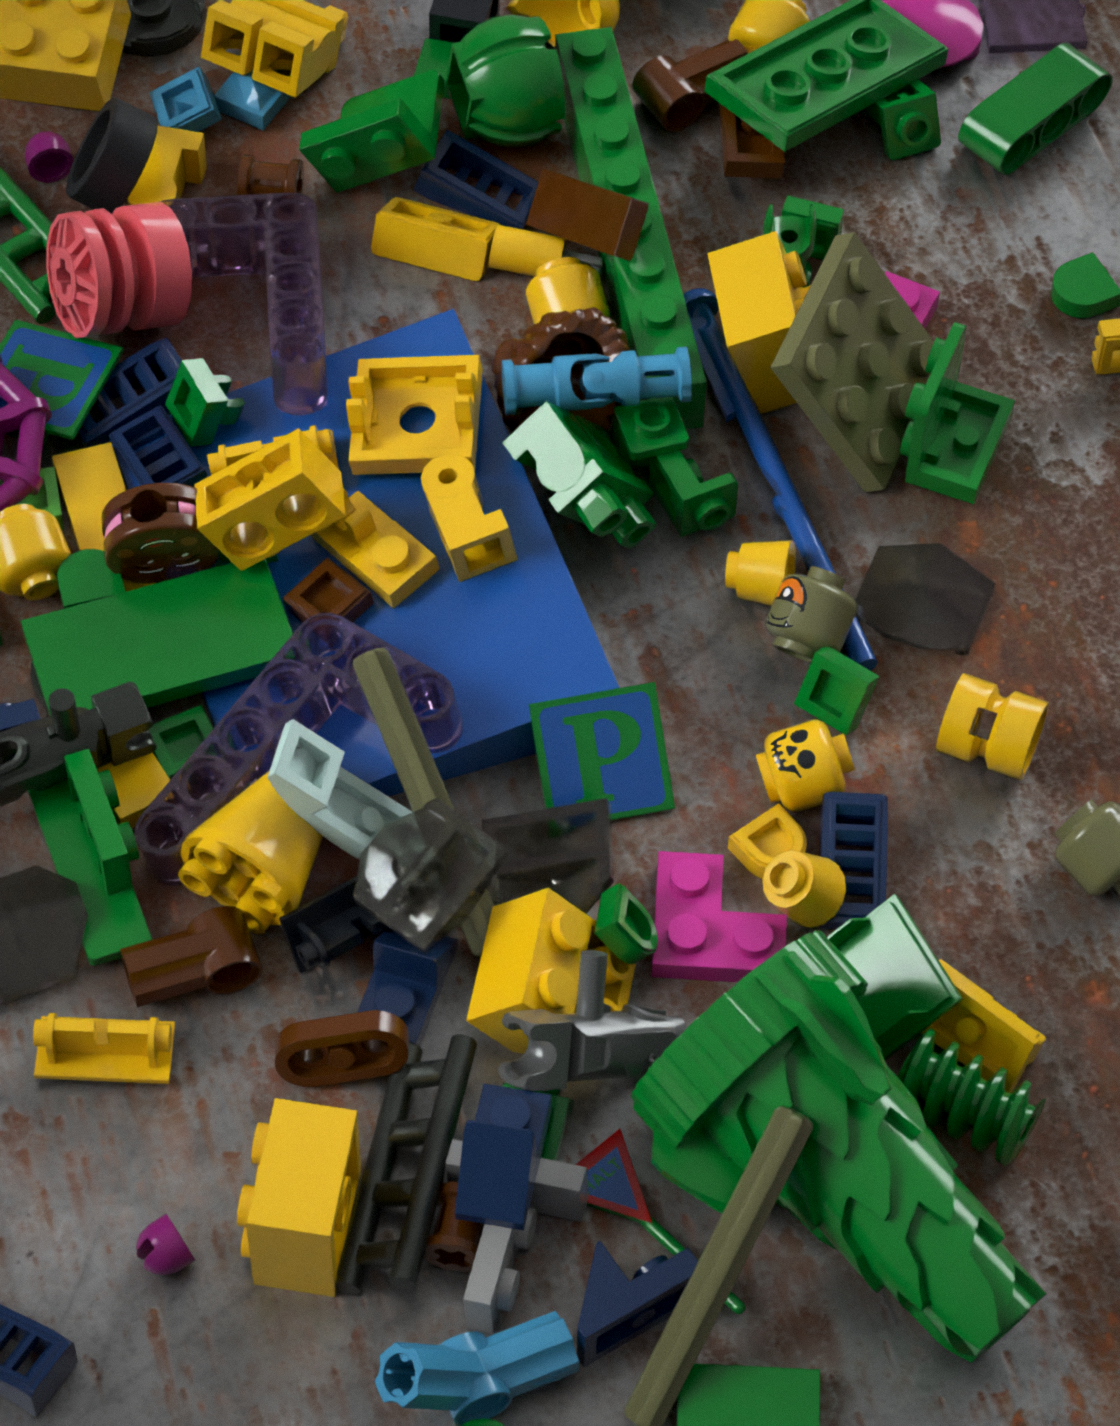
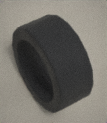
[66,97,158,214]

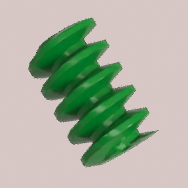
[898,1028,1046,1166]

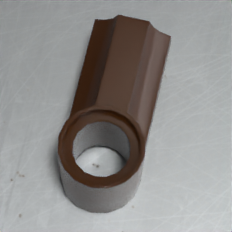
[632,39,748,132]
[120,906,263,1007]

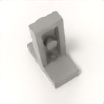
[445,1139,589,1334]

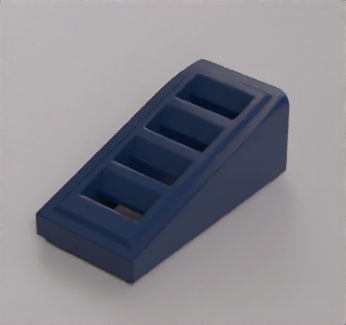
[413,129,539,229]
[76,337,182,448]
[108,405,208,487]
[819,792,888,929]
[0,1304,78,1417]

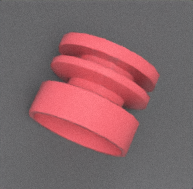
[46,202,192,338]

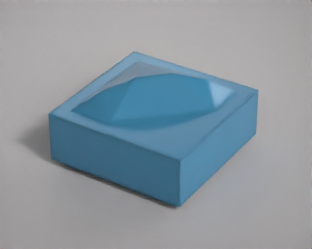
[149,67,222,132]
[214,70,291,131]

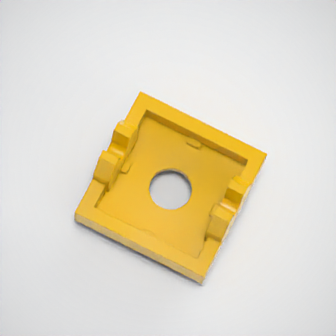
[346,355,483,475]

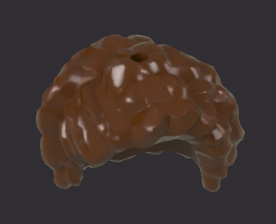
[491,307,631,432]

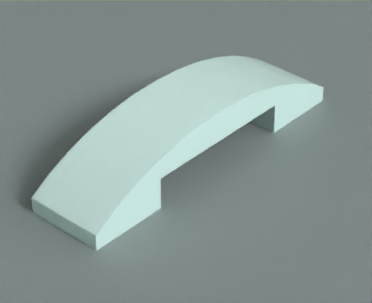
[267,719,497,899]

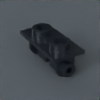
[279,857,423,973]

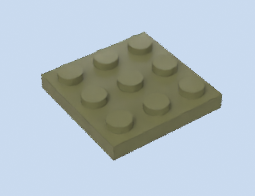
[770,232,934,492]

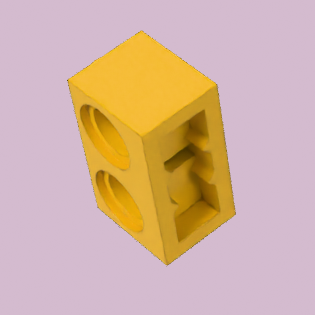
[194,428,346,571]

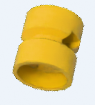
[936,673,1049,781]

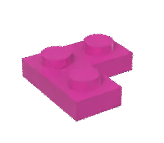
[652,851,787,982]

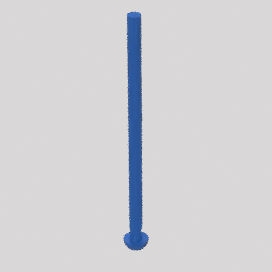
[683,288,878,671]

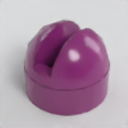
[25,131,74,183]
[136,1213,196,1276]

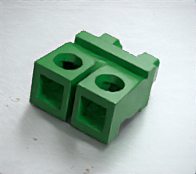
[502,401,657,549]

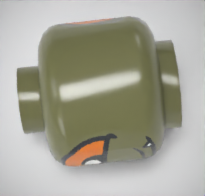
[765,566,858,663]

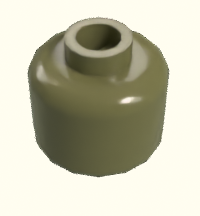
[1054,799,1120,896]

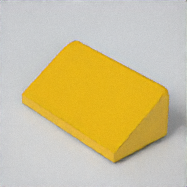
[371,197,500,281]

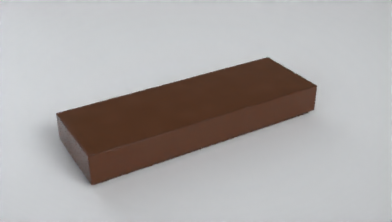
[526,168,649,261]

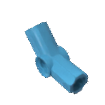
[374,1311,579,1426]

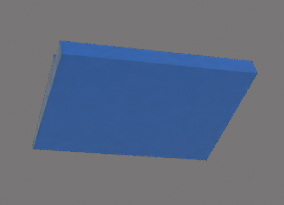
[109,308,620,797]

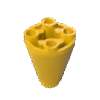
[178,770,323,935]

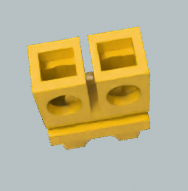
[201,0,348,98]

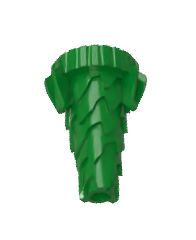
[630,930,1047,1362]

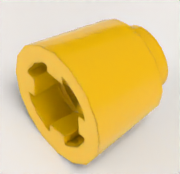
[725,540,796,606]
[762,850,846,928]

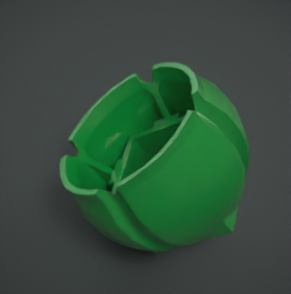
[445,14,565,148]

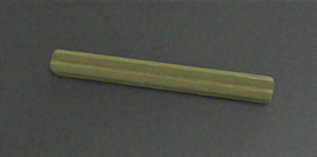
[352,647,495,958]
[624,1106,813,1426]

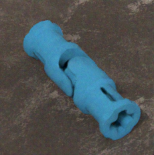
[501,346,692,415]

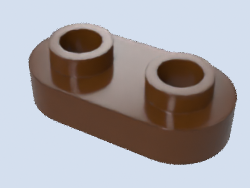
[275,1010,409,1087]

